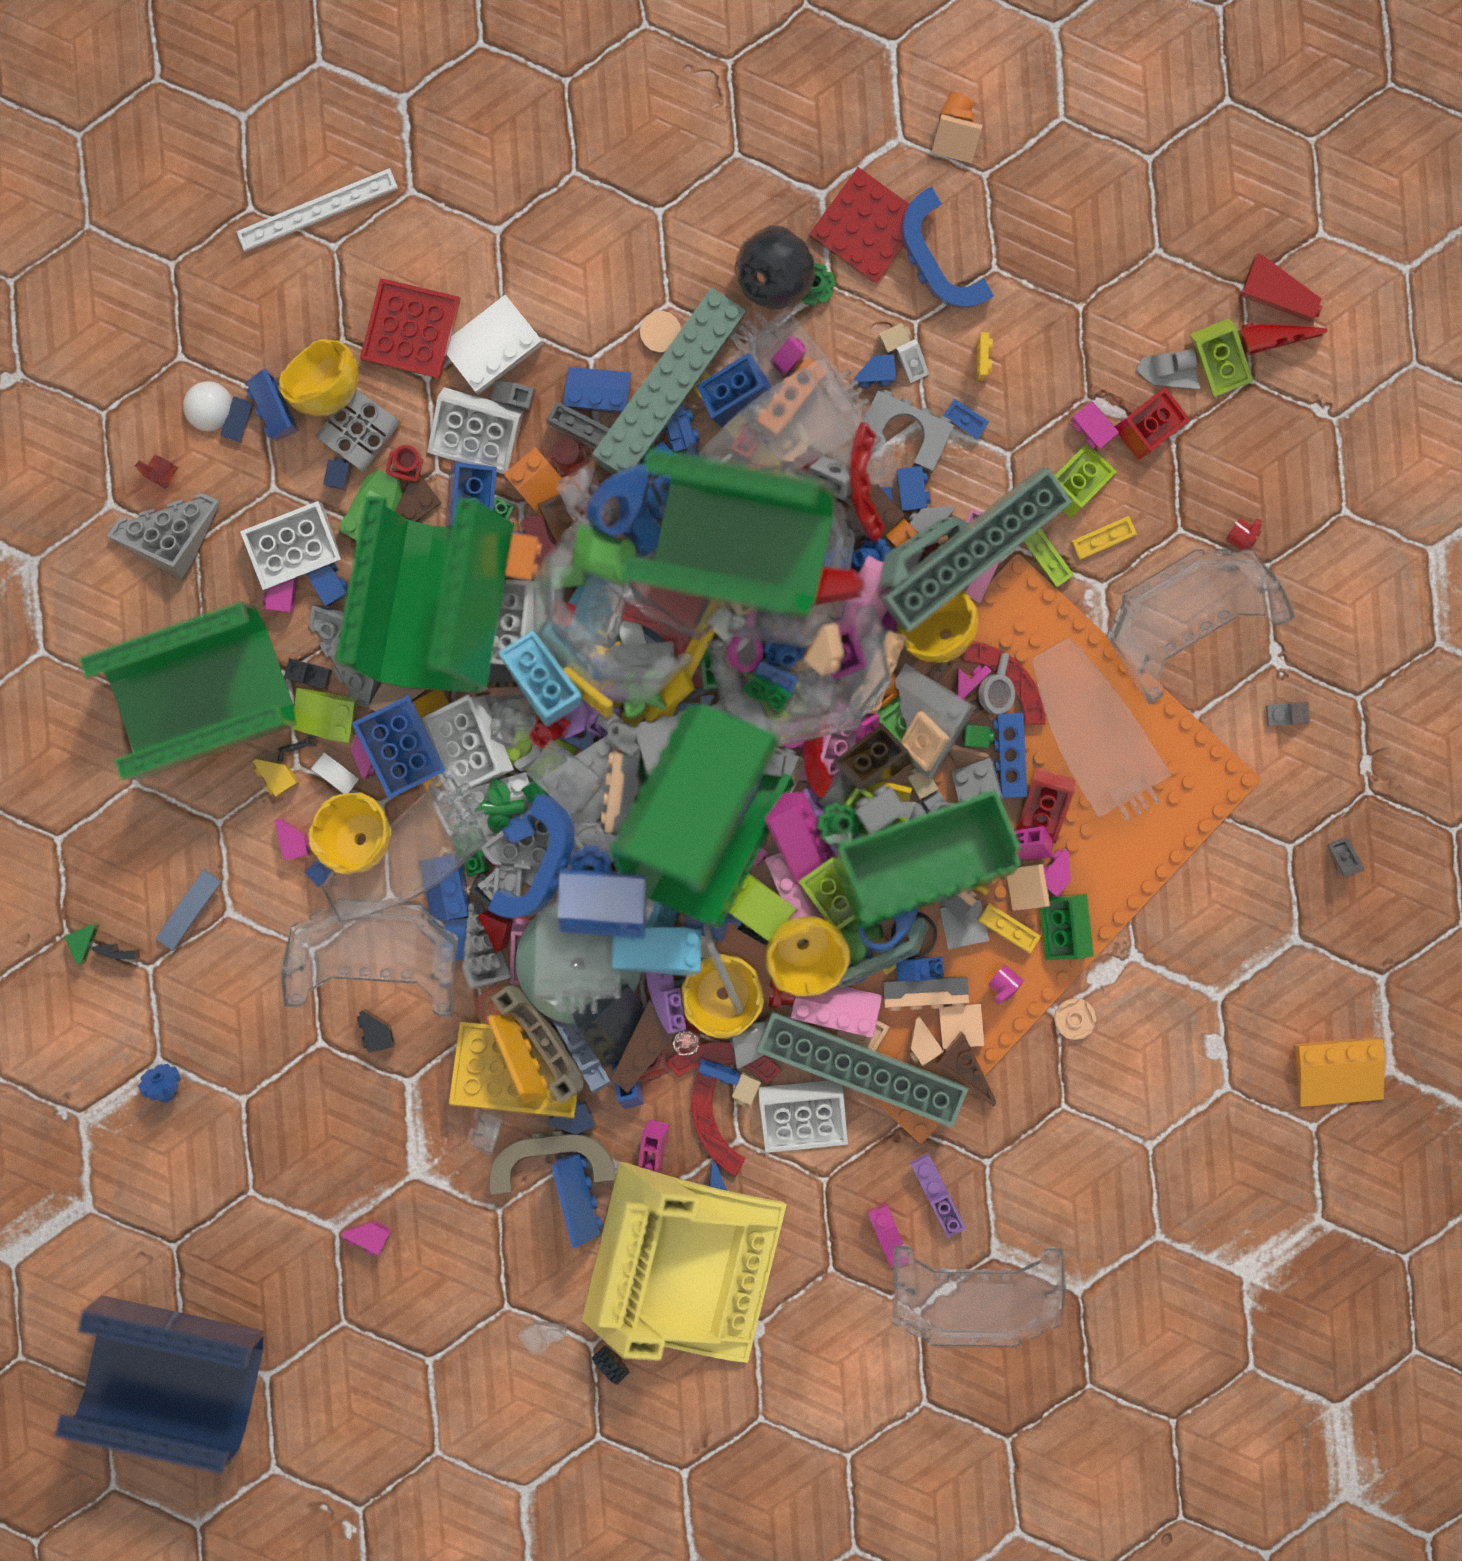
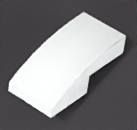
[311,752,359,794]

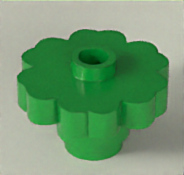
[802,263,835,306]
[816,803,859,845]

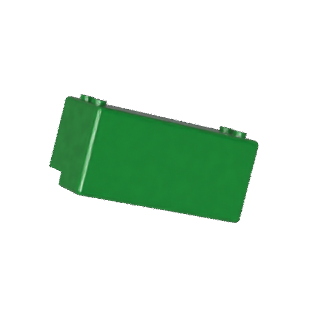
[833,790,1021,929]

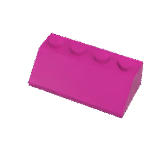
[765,792,835,885]

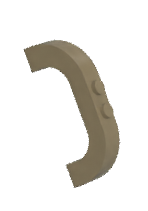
[491,986,583,1104]
[490,1130,616,1194]

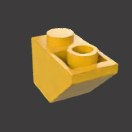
[253,759,300,796]

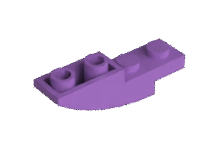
[645,972,686,1033]
[910,1153,966,1237]

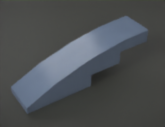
[156,870,222,951]
[551,1018,611,1093]

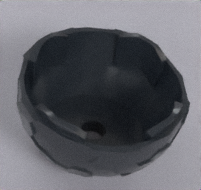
[735,225,814,309]

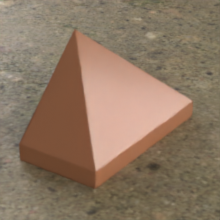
[926,660,958,691]
[949,744,989,769]

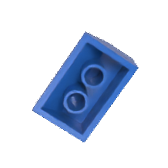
[697,353,774,427]
[564,367,631,414]
[246,368,299,441]
[446,462,497,527]
[420,853,470,922]

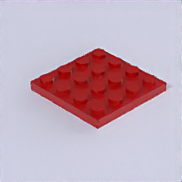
[809,167,925,284]
[360,278,461,379]

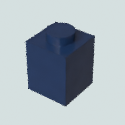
[323,457,352,491]

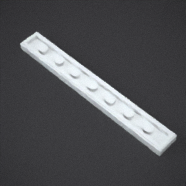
[236,168,398,252]

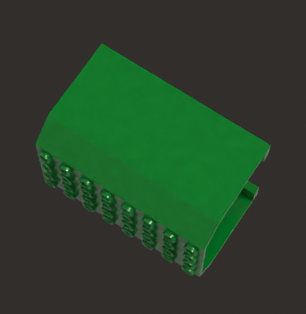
[621,449,834,618]
[335,496,515,693]
[79,602,297,780]
[609,704,794,929]

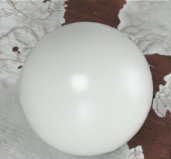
[183,381,232,431]

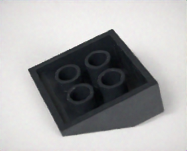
[572,983,645,1068]

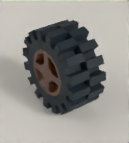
[592,1345,630,1385]

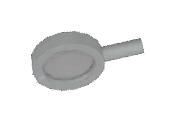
[979,653,1015,714]

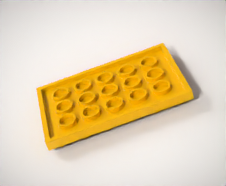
[449,1022,577,1119]

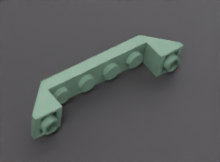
[879,517,968,588]
[836,917,929,988]

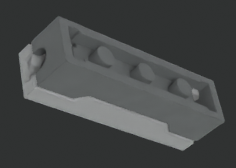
[547,401,610,450]

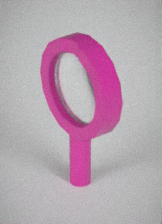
[727,611,763,672]

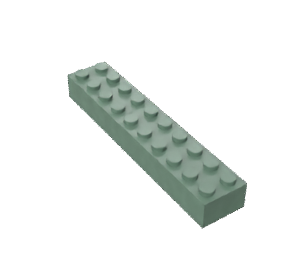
[592,287,746,475]
[878,468,1072,631]
[756,1010,968,1128]

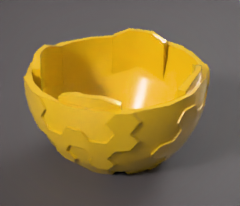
[279,339,359,417]
[897,589,979,663]
[309,793,391,875]
[766,916,850,996]
[681,955,764,1038]

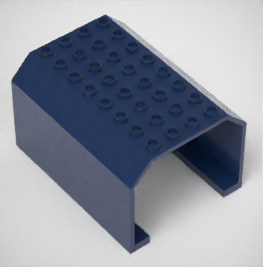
[55,1295,265,1474]

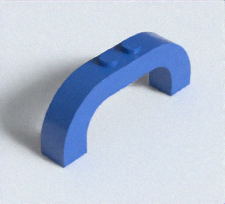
[901,186,994,308]
[488,795,575,917]

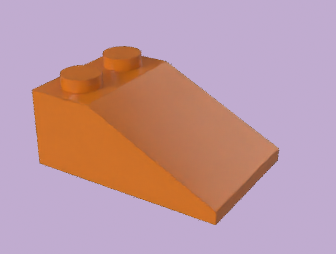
[504,447,577,523]
[506,533,542,581]

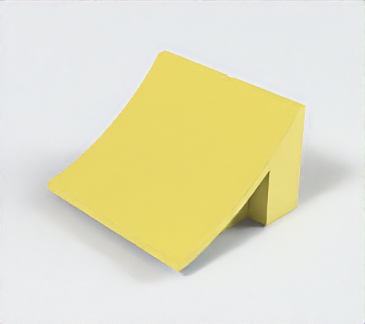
[582,1162,787,1363]

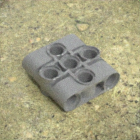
[315,389,401,472]

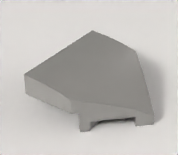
[478,866,523,901]

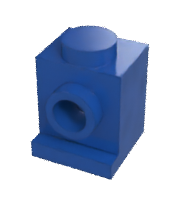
[502,811,537,844]

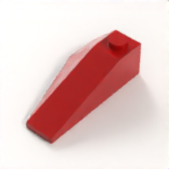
[1238,323,1328,356]

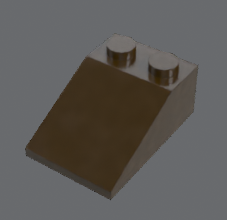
[833,724,911,791]

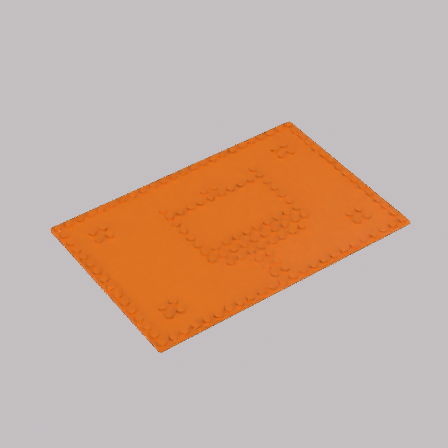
[679,554,1260,1143]

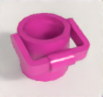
[988,965,1024,1004]

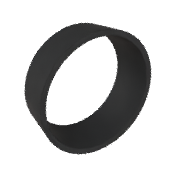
[891,912,937,957]

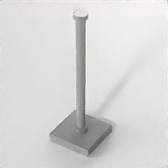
[939,899,989,949]

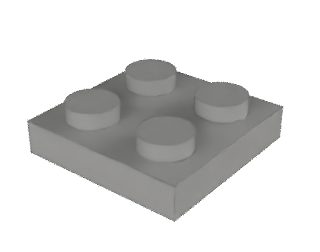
[951,758,1003,802]

